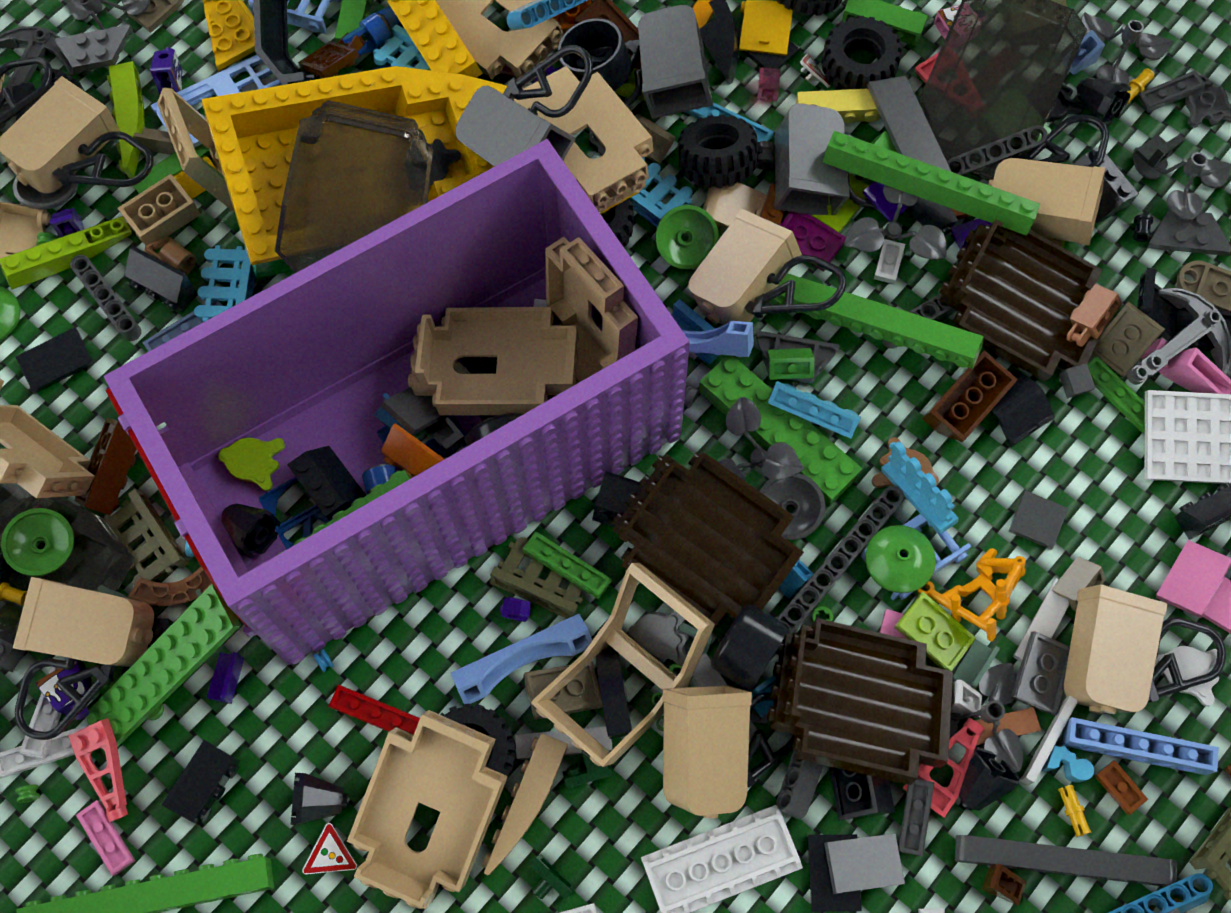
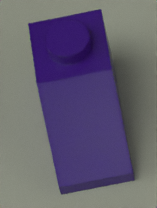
[50,208,84,237]

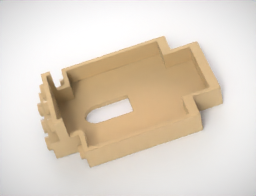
[436,0,564,79]
[514,66,654,213]
[545,237,638,382]
[408,307,579,415]
[0,378,95,498]
[347,710,508,909]

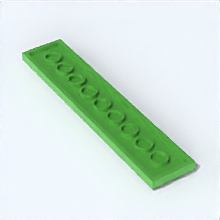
[86,584,241,755]

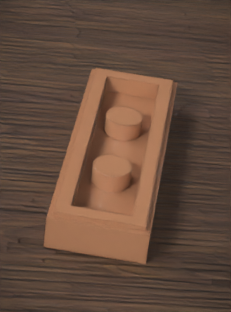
[967,707,1041,746]

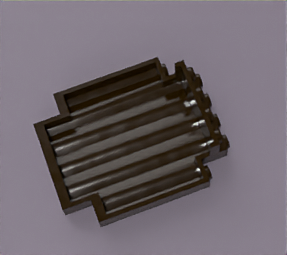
[938,219,1103,381]
[612,451,804,631]
[767,618,953,785]

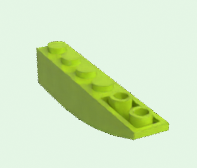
[107,61,145,179]
[0,216,132,290]

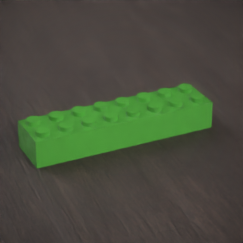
[699,355,862,508]

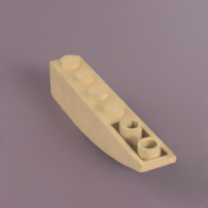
[482,733,568,875]

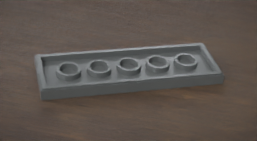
[867,76,951,172]

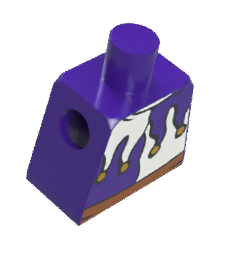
[150,48,183,94]
[35,659,92,720]

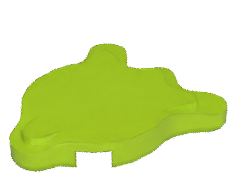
[218,438,285,492]

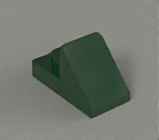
[562,750,613,788]

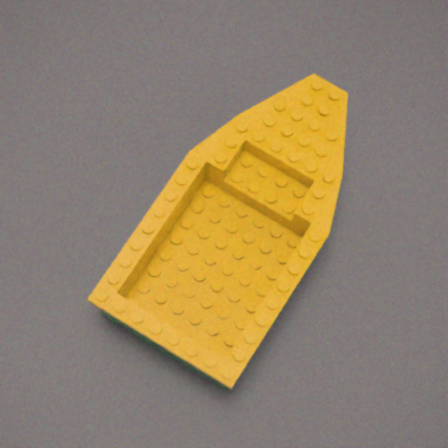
[202,66,507,279]

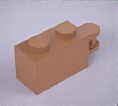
[1066,284,1122,347]

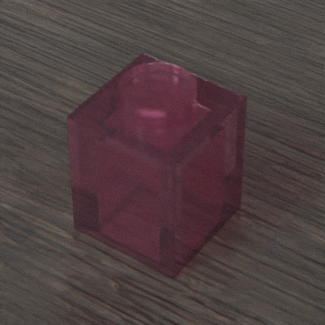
[757,68,780,102]

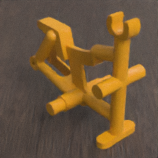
[917,548,1026,642]

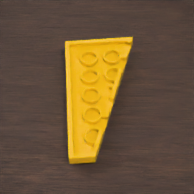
[202,0,255,71]

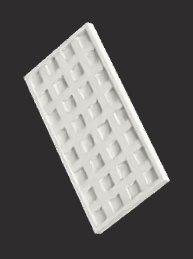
[1144,390,1231,484]

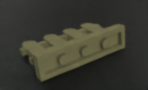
[99,489,190,585]
[490,537,583,619]
[1189,806,1231,900]

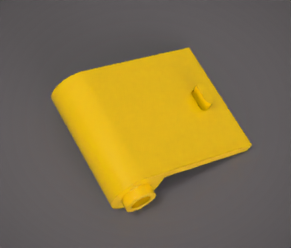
[739,0,793,56]

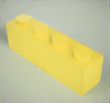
[795,89,880,123]

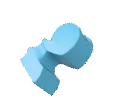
[1041,745,1094,783]

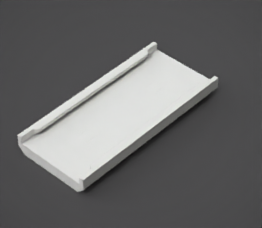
[641,805,802,913]

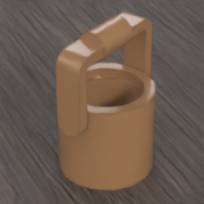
[144,237,196,275]

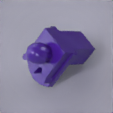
[500,597,531,622]

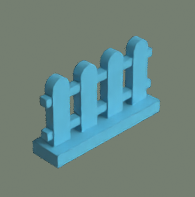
[373,25,431,70]
[629,157,693,227]
[194,245,256,322]
[768,381,861,439]
[881,441,959,534]

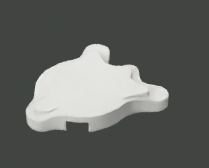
[1155,646,1219,706]

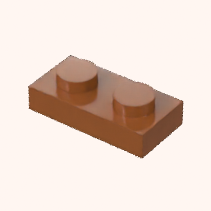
[760,183,784,225]
[1094,760,1148,815]

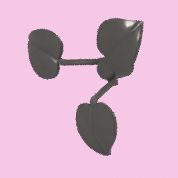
[67,0,150,30]
[1080,12,1173,85]
[1133,147,1231,221]
[845,185,947,260]
[719,397,804,481]
[949,663,1023,772]

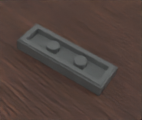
[1138,70,1206,113]
[898,779,934,856]

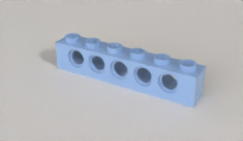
[1061,717,1219,775]

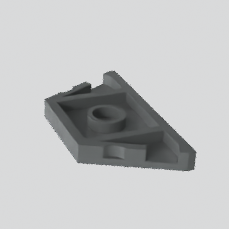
[55,24,133,72]
[1147,209,1231,256]
[756,330,839,384]

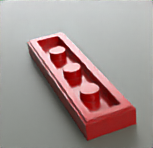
[328,684,420,735]

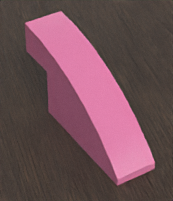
[1141,338,1231,394]

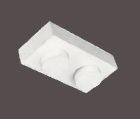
[874,239,905,284]

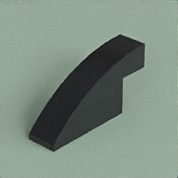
[699,0,739,85]
[596,647,632,739]

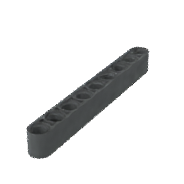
[777,486,904,634]
[955,835,1177,887]

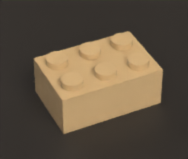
[118,174,201,246]

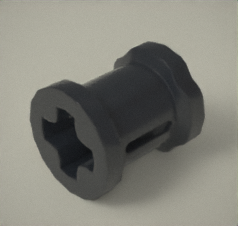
[1132,214,1154,242]

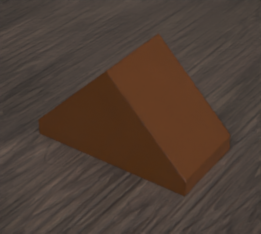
[981,863,1026,905]

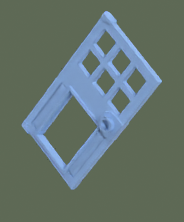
[150,54,283,147]

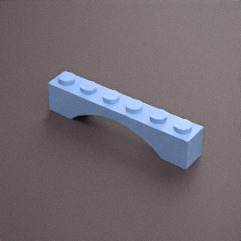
[682,321,754,357]
[451,614,592,704]

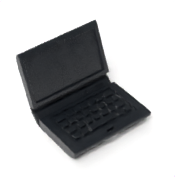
[990,369,1055,447]

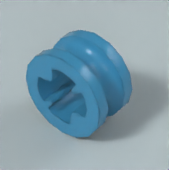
[313,648,334,672]

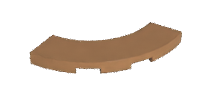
[127,567,212,606]

